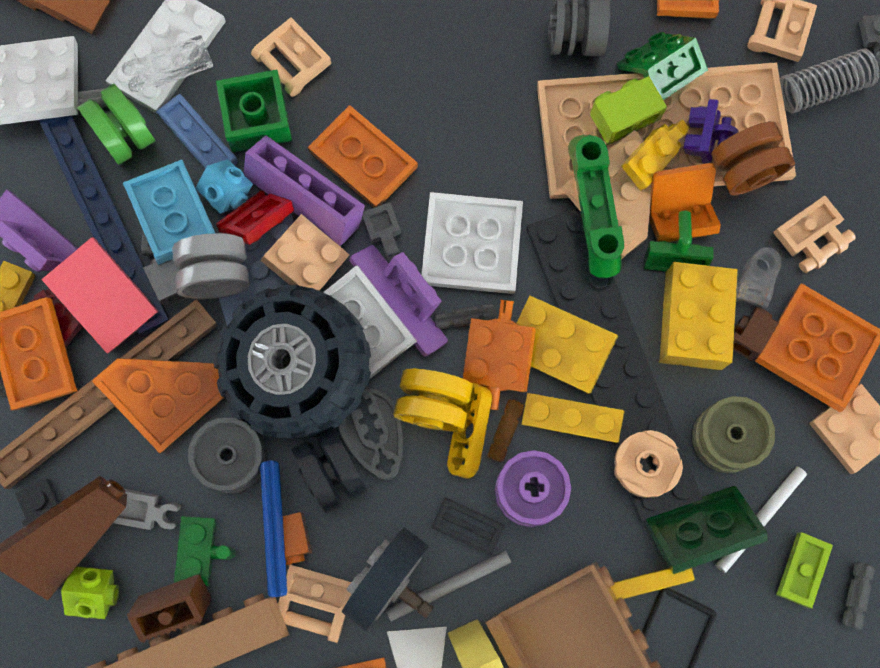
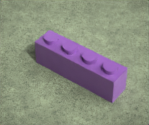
[243,136,365,246]

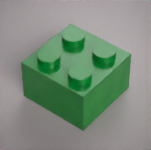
[216,70,292,152]

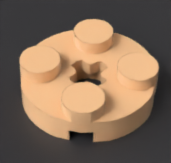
[614,430,683,498]

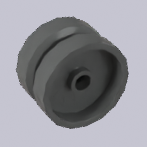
[188,417,268,495]

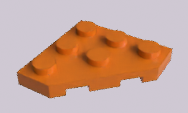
[92,358,224,453]

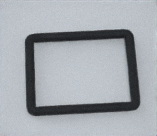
[642,588,717,668]

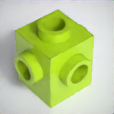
[61,567,119,619]

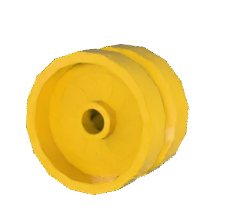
[393,368,473,432]

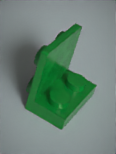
[617,32,708,100]

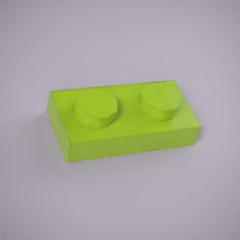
[776,532,833,608]

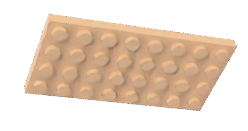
[537,62,796,199]

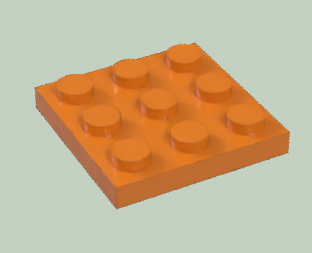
[755,283,880,412]

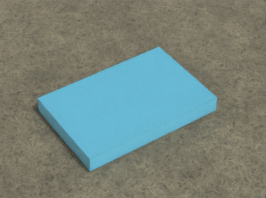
[123,160,216,265]

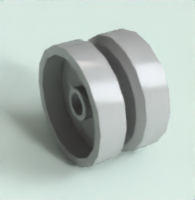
[172,233,250,299]

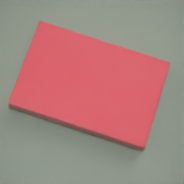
[41,237,159,354]

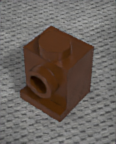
[733,307,779,361]

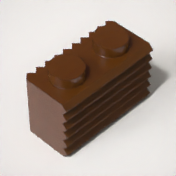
[127,575,212,643]

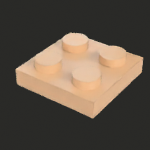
[260,214,350,291]
[809,384,880,474]

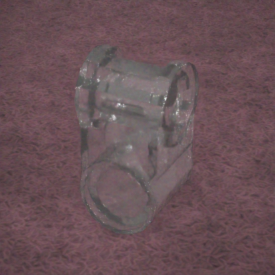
[736,247,782,310]

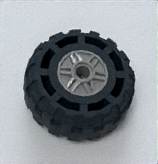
[214,285,371,439]

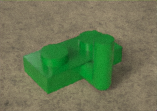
[644,210,714,271]
[174,516,235,586]

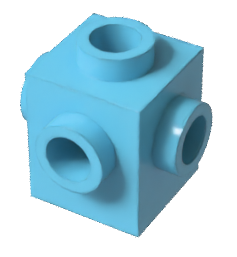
[195,159,253,214]

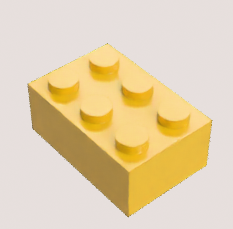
[659,262,738,370]

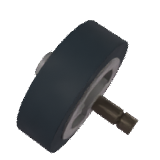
[342,527,434,631]

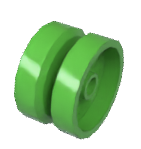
[77,83,155,165]

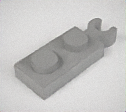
[113,489,181,530]

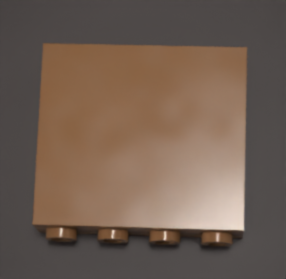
[486,562,661,668]

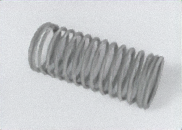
[779,48,879,114]

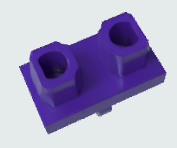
[684,99,739,164]

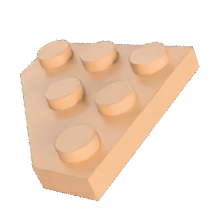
[561,130,652,259]

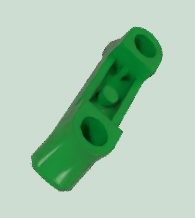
[568,135,624,278]

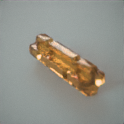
[487,399,524,462]

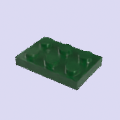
[645,485,767,574]

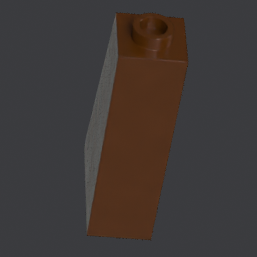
[0,476,127,600]

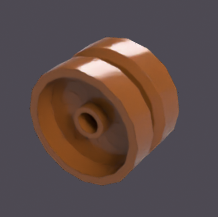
[711,121,795,195]

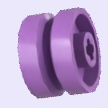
[494,450,571,527]

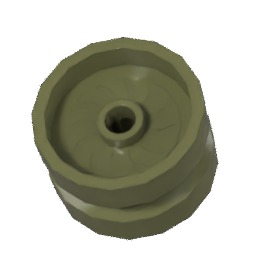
[692,396,775,473]

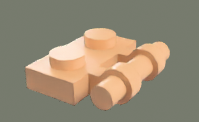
[773,196,856,273]

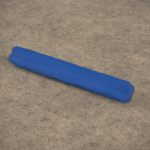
[260,460,287,597]

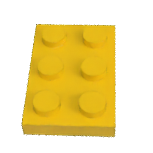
[517,296,618,394]

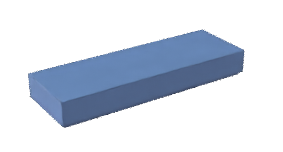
[156,94,238,169]

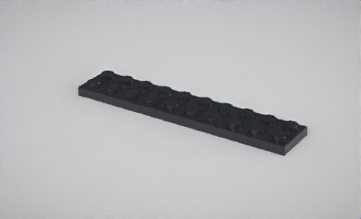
[526,208,702,523]

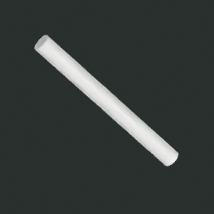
[715,466,807,573]

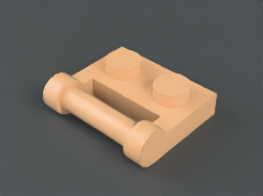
[747,0,817,62]
[251,18,332,97]
[278,565,351,643]

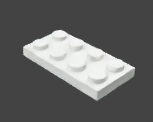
[106,0,226,114]

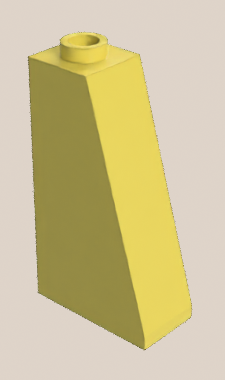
[447,619,504,668]

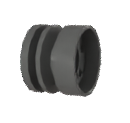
[547,0,610,57]

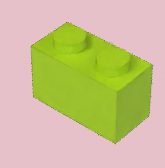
[590,76,667,145]

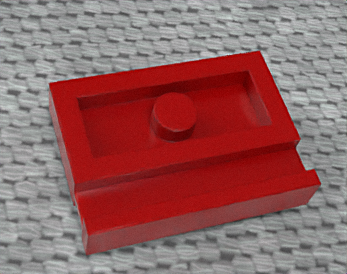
[216,191,294,245]

